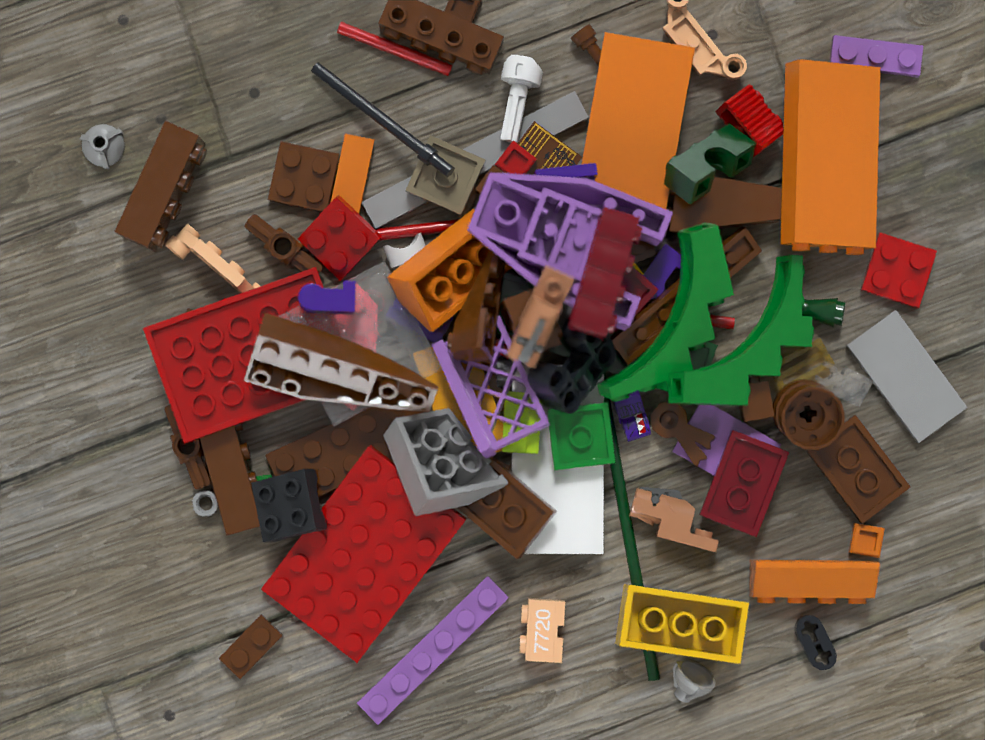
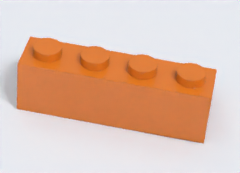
[387,209,512,332]
[749,560,880,604]

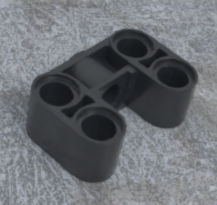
[527,317,616,414]

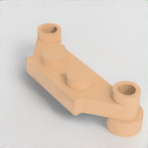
[662,0,747,80]
[165,224,260,293]

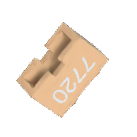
[519,598,565,663]

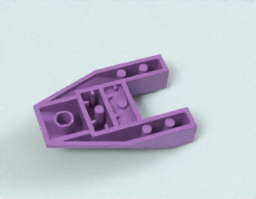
[467,172,673,331]

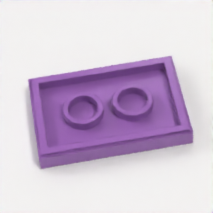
[672,405,781,476]

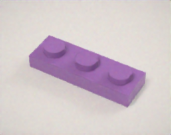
[829,35,923,77]

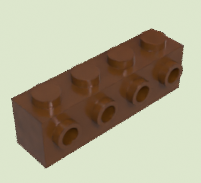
[378,0,504,76]

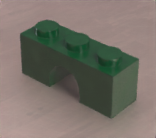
[664,123,756,204]

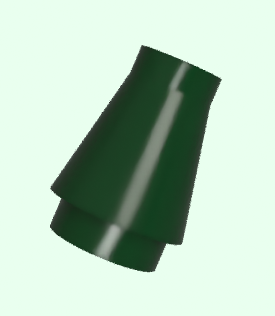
[802,298,845,328]

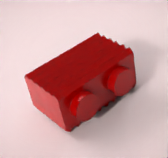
[715,84,784,159]

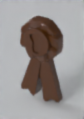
[651,402,716,467]

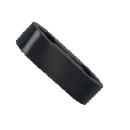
[795,615,837,670]

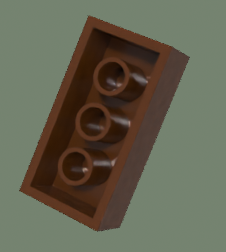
[114,121,207,252]

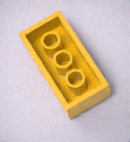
[615,584,749,664]

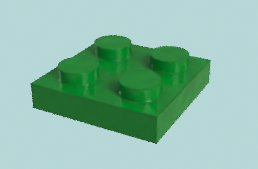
[547,402,615,471]

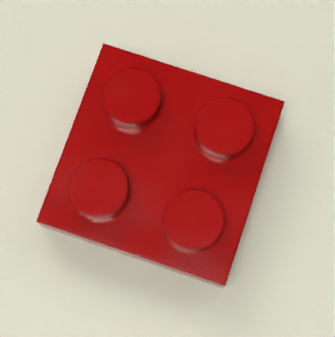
[298,195,382,281]
[860,232,937,309]

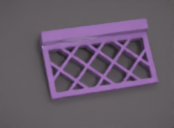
[432,316,550,459]

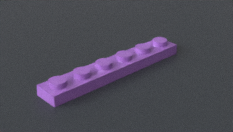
[357,576,509,725]

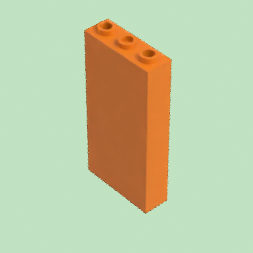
[582,32,695,209]
[781,59,880,255]

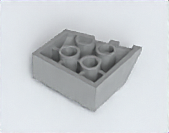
[383,408,508,516]

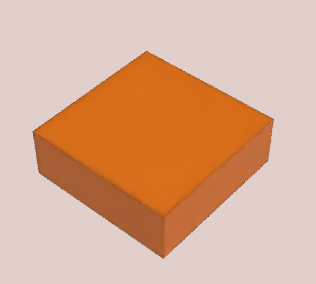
[848,523,885,558]

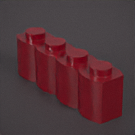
[567,207,643,339]

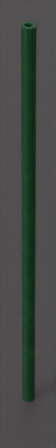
[604,372,660,681]

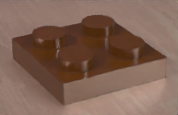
[267,141,340,212]

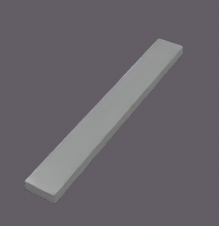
[362,91,589,229]

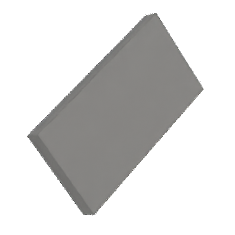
[846,310,967,443]

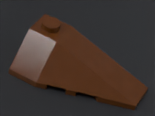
[447,250,505,363]

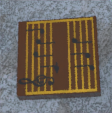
[517,121,582,175]

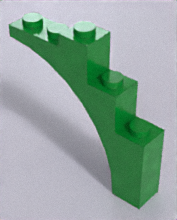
[597,222,734,401]
[668,255,814,406]

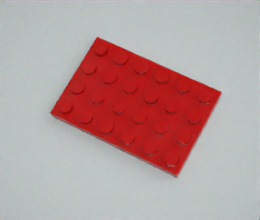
[143,267,341,444]
[261,445,467,663]

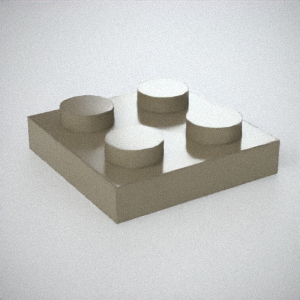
[405,135,486,216]

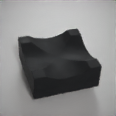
[251,469,327,542]

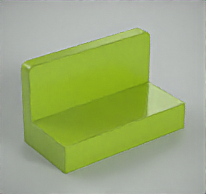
[502,391,541,454]

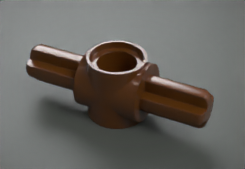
[244,214,323,274]
[164,405,211,490]

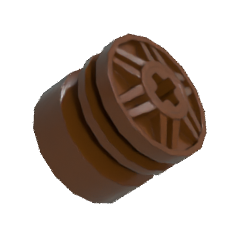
[773,379,845,450]

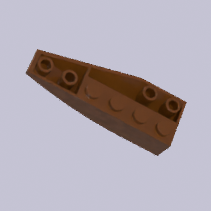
[244,313,439,413]

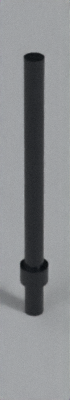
[311,62,455,177]

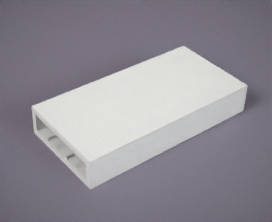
[512,365,604,554]

